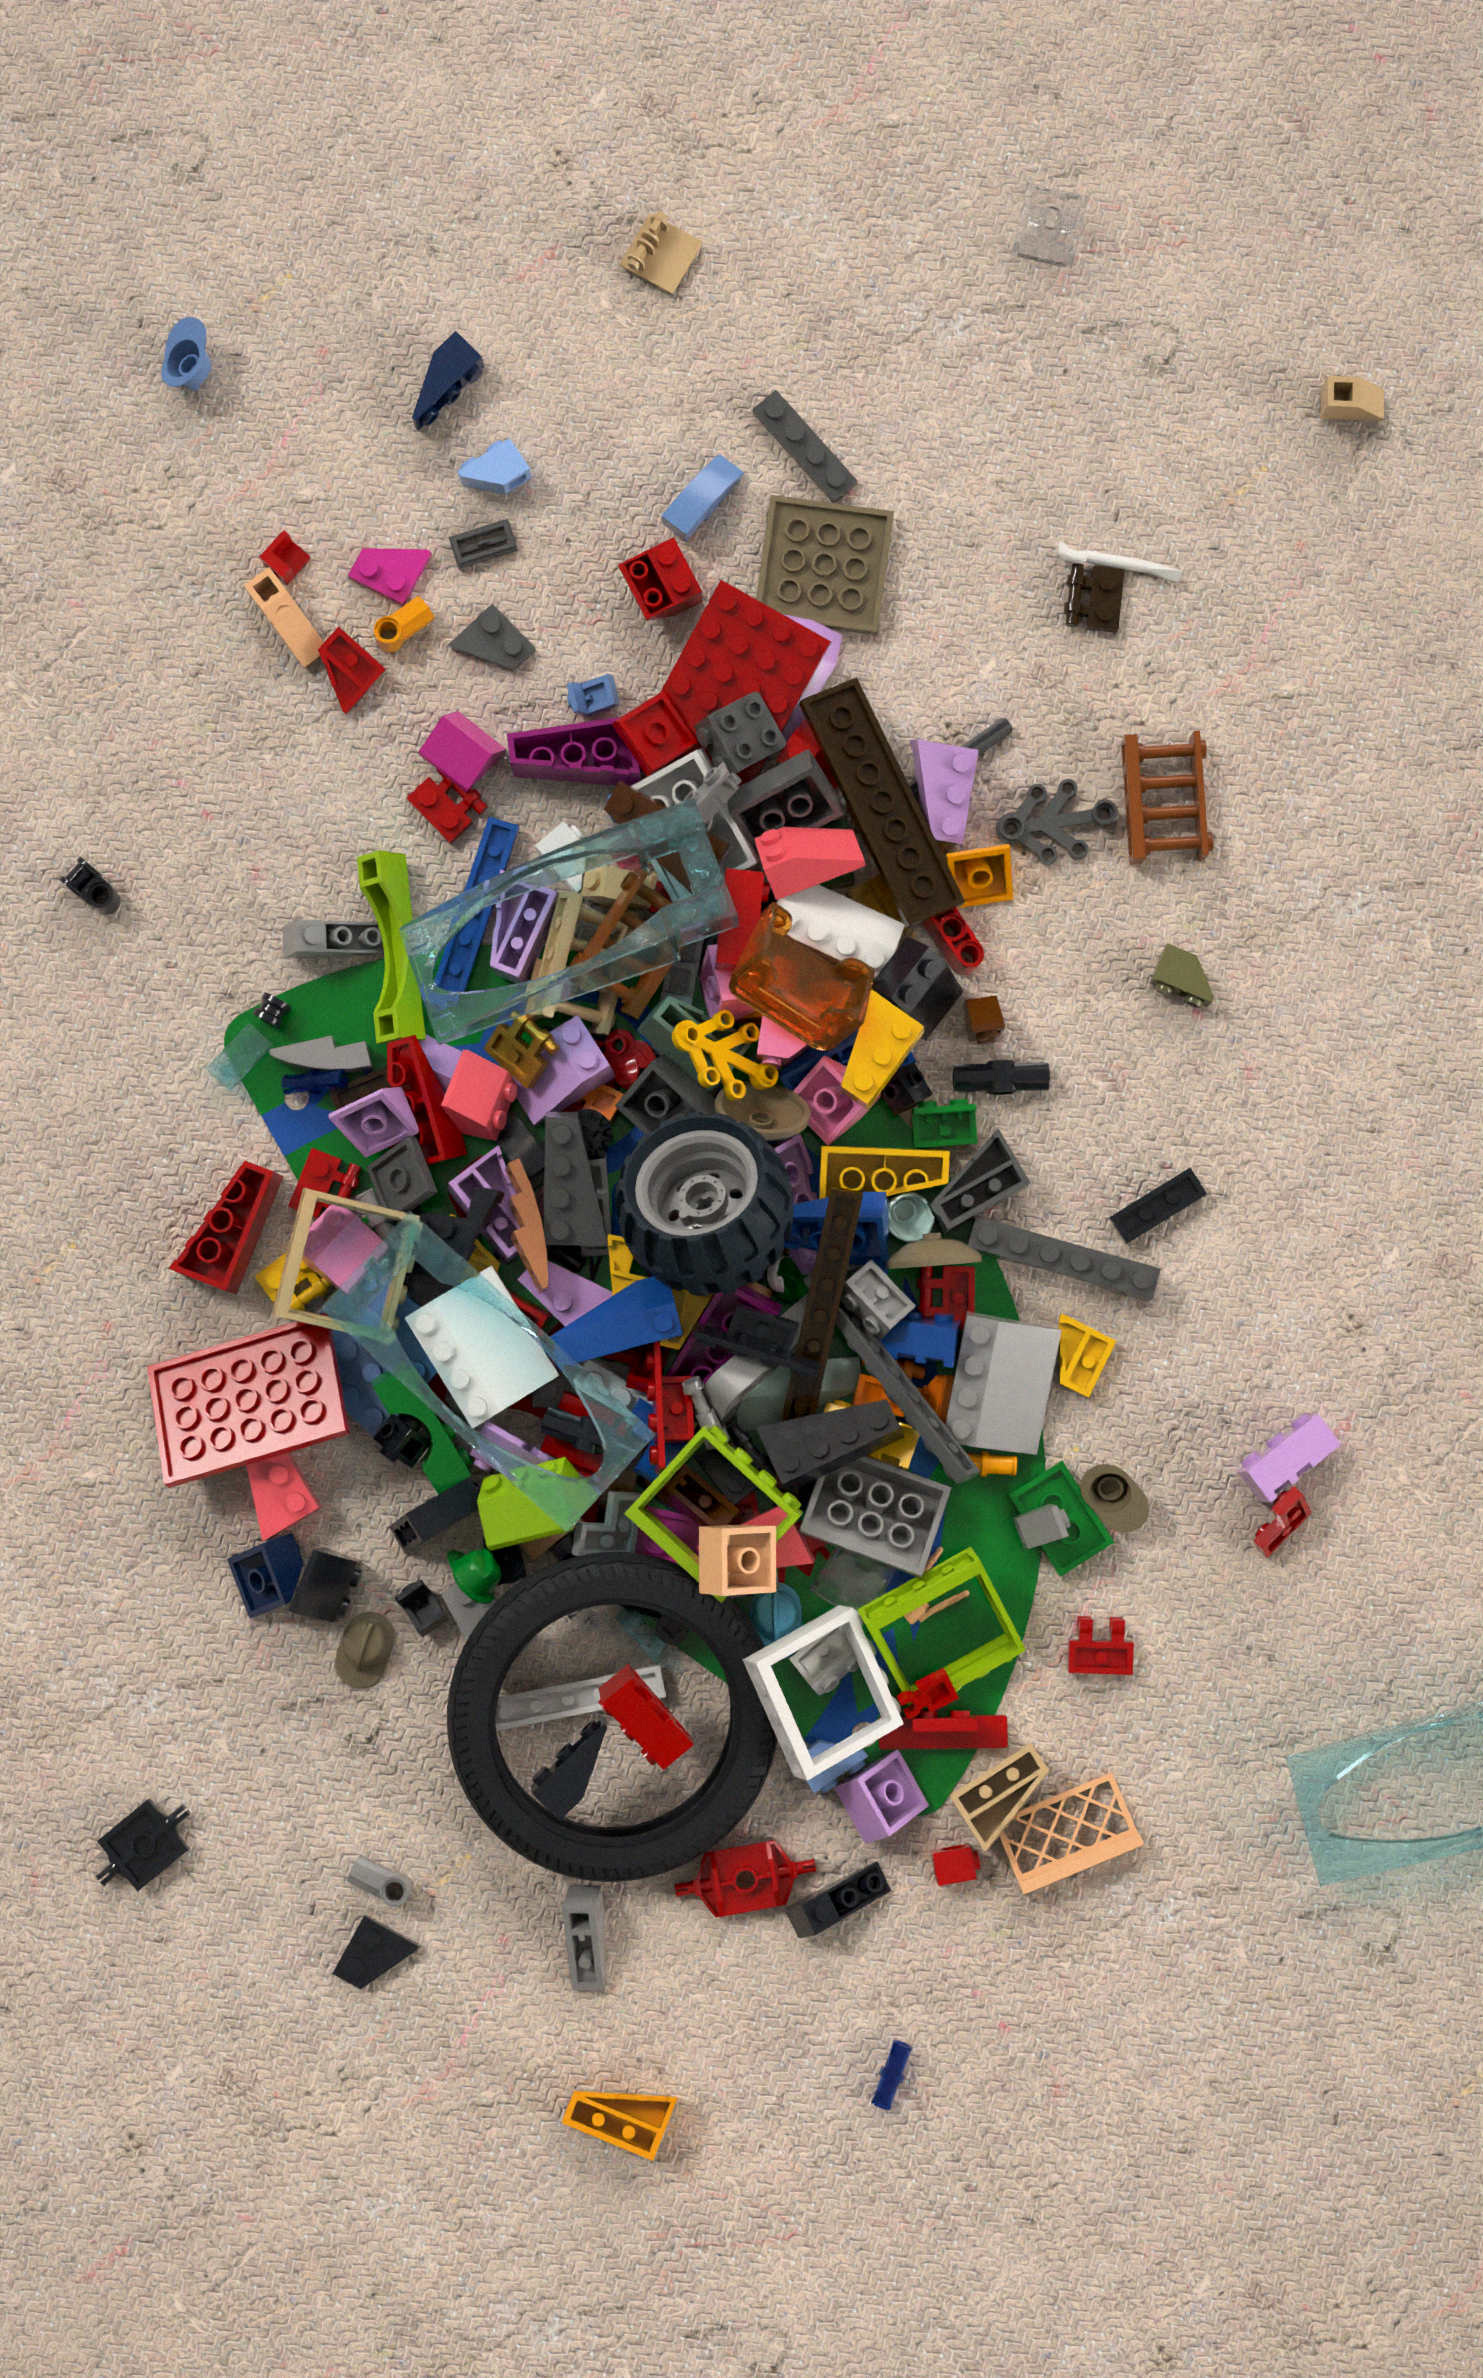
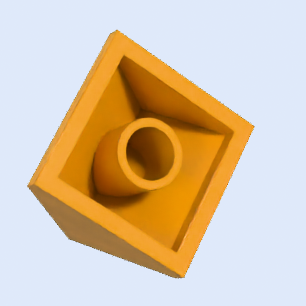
[945,844,1013,908]

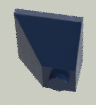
[227,1533,304,1619]

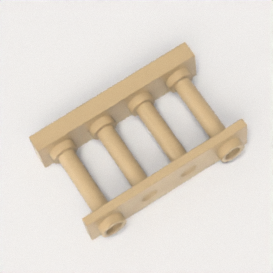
[529,891,638,1035]

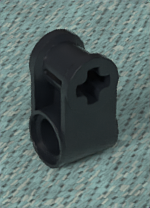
[59,856,121,915]

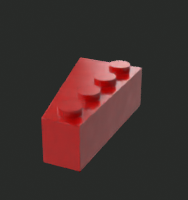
[168,1160,284,1295]

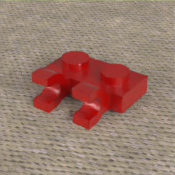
[1067,1616,1134,1675]

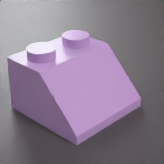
[834,1749,929,1844]

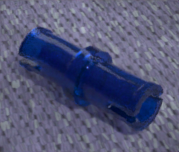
[282,1069,348,1095]
[871,2040,913,2110]

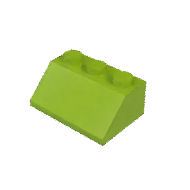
[477,1457,585,1551]

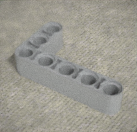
[693,1294,808,1428]

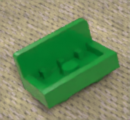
[911,1099,978,1149]

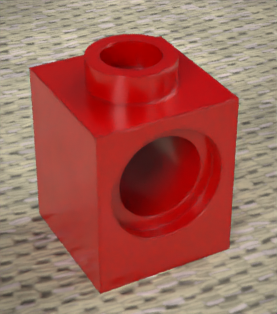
[931,1843,981,1886]

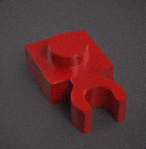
[897,1667,959,1719]

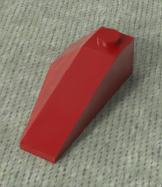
[387,1035,468,1166]

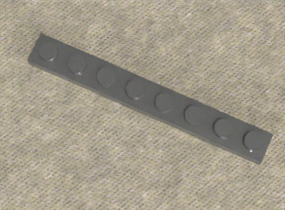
[802,1272,980,1484]

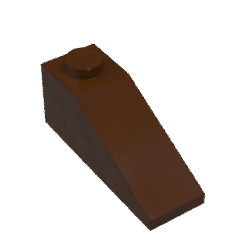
[643,1464,740,1526]

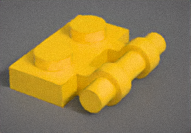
[254,1252,332,1320]

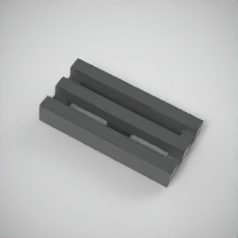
[449,519,518,569]

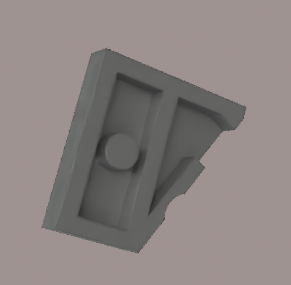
[449,604,536,672]

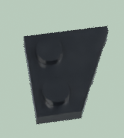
[332,1914,420,1990]

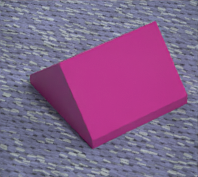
[418,711,507,793]

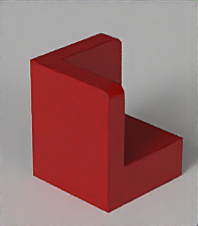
[259,530,310,586]

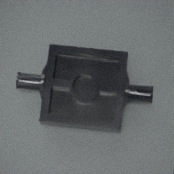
[96,1798,191,1892]

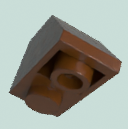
[963,995,1005,1045]

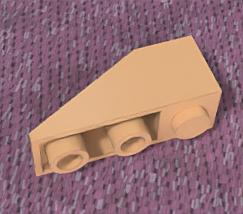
[244,567,324,669]

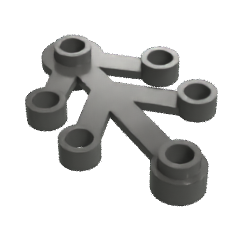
[996,779,1118,865]

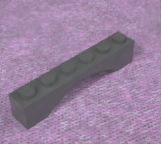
[966,1216,1161,1302]

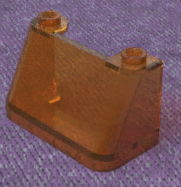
[729,902,875,1051]

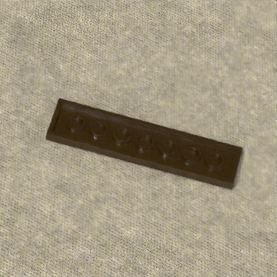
[799,677,965,929]

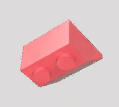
[441,1049,518,1141]

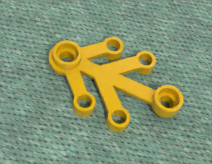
[672,1010,778,1101]

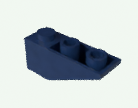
[412,331,484,431]

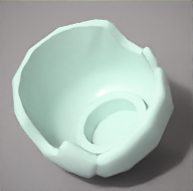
[887,1191,935,1243]

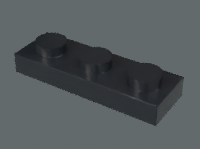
[1109,1167,1207,1245]

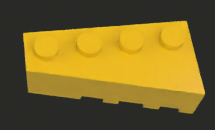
[819,1145,950,1199]

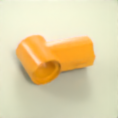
[374,596,435,653]

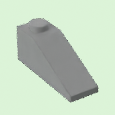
[562,1885,605,1991]

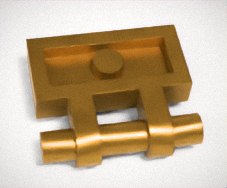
[483,1006,560,1089]

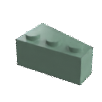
[637,995,751,1092]

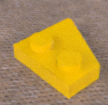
[1058,1313,1116,1398]

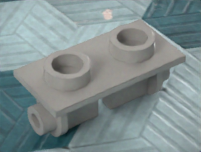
[681,762,742,827]

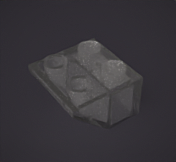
[809,1546,897,1624]

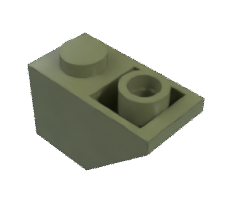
[1149,943,1214,1008]

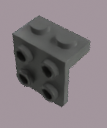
[694,692,786,775]

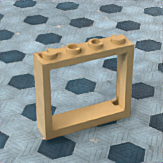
[272,1188,423,1342]

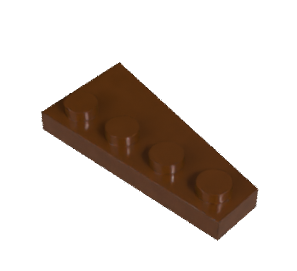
[604,781,730,900]

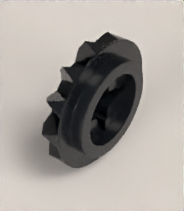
[576,1109,613,1159]

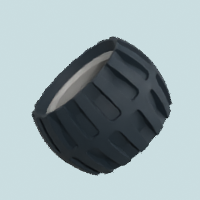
[616,1112,794,1297]

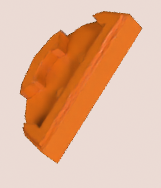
[921,1375,954,1425]

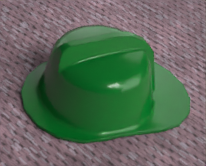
[447,1549,502,1604]

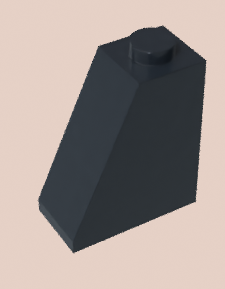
[389,1477,481,1554]

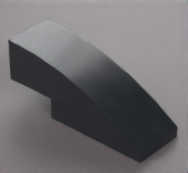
[496,1107,545,1181]

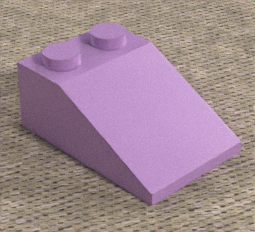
[511,1015,616,1127]

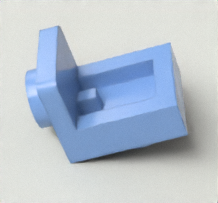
[567,674,620,717]

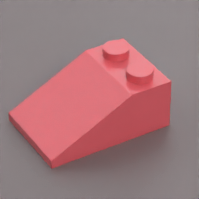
[754,827,866,900]

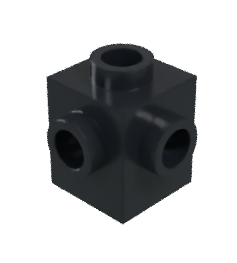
[881,1062,933,1117]
[373,1414,431,1468]

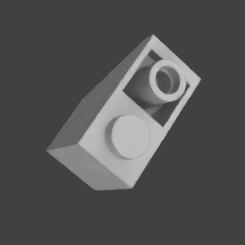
[1012,1504,1070,1549]

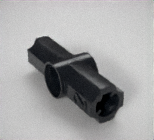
[952,1060,1050,1095]
[540,1406,641,1464]

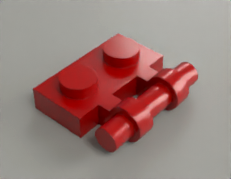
[406,769,488,845]
[288,1148,362,1218]
[917,1266,975,1330]

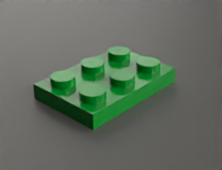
[1007,1461,1114,1577]

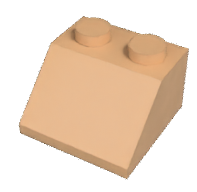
[699,1525,776,1596]

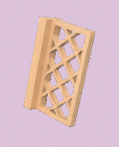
[999,1772,1144,1896]

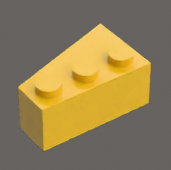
[841,990,924,1110]

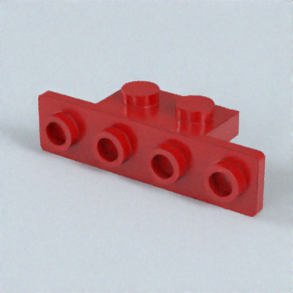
[645,1341,694,1474]
[878,1710,1008,1749]

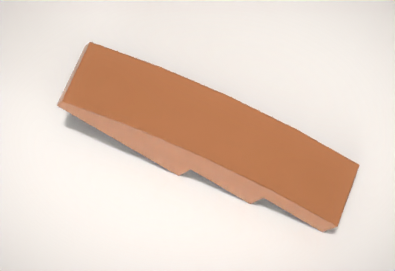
[505,1158,548,1295]

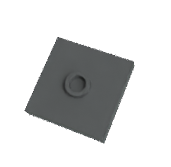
[366,1136,438,1223]

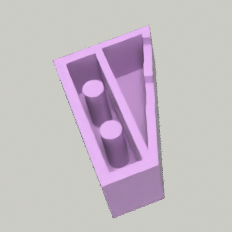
[910,739,978,844]
[447,1145,520,1264]
[517,1260,613,1326]
[1237,1412,1341,1503]

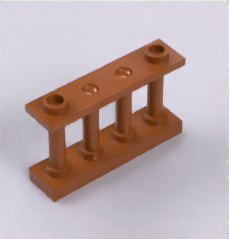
[1121,730,1213,865]
[568,869,705,1020]

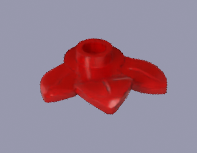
[602,1029,657,1090]

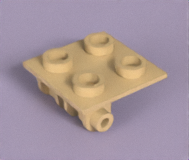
[619,211,703,295]

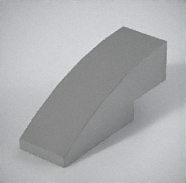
[269,1036,374,1073]

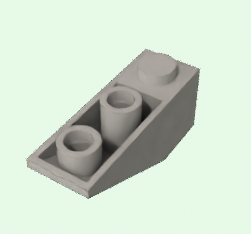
[282,920,384,959]

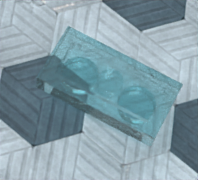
[206,1023,274,1092]

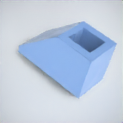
[457,438,532,495]
[806,1740,868,1793]

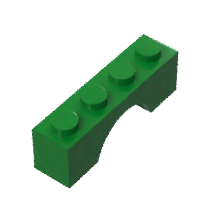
[372,1361,473,1495]

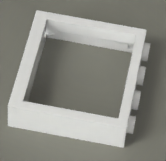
[743,1605,904,1781]

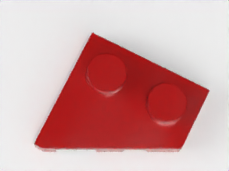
[318,626,386,715]

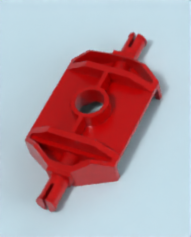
[674,1838,816,1918]

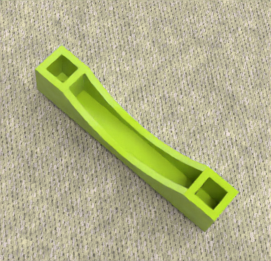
[357,850,426,1044]

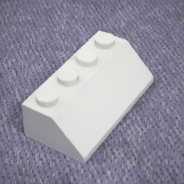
[765,884,905,980]

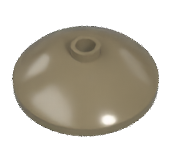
[714,1081,811,1141]
[886,1232,982,1269]

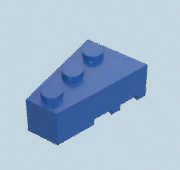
[879,1310,961,1368]

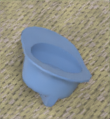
[161,317,211,391]

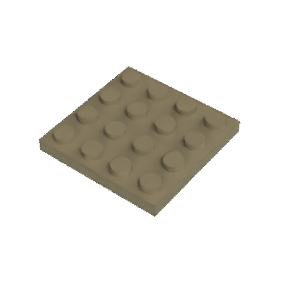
[756,495,894,635]

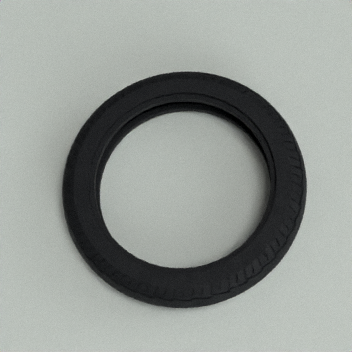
[447,1552,778,1882]

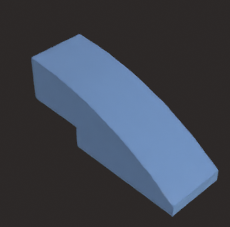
[661,454,744,542]

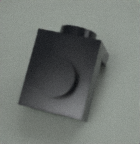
[482,1538,527,1586]
[395,1580,449,1637]

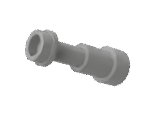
[682,1376,730,1450]

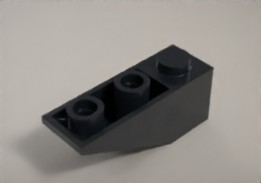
[531,1717,607,1821]
[785,1861,891,1938]

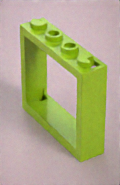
[624,1424,803,1603]
[857,1547,1026,1706]

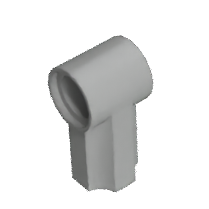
[347,1855,414,1907]

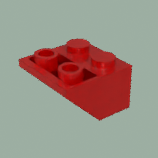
[618,537,703,621]

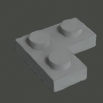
[572,1491,641,1556]

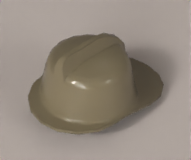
[1080,1464,1150,1533]
[335,1612,395,1689]

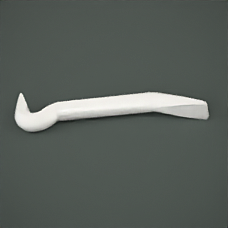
[1056,541,1182,582]

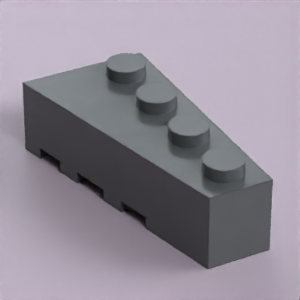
[544,1112,608,1246]

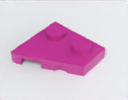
[348,548,432,606]

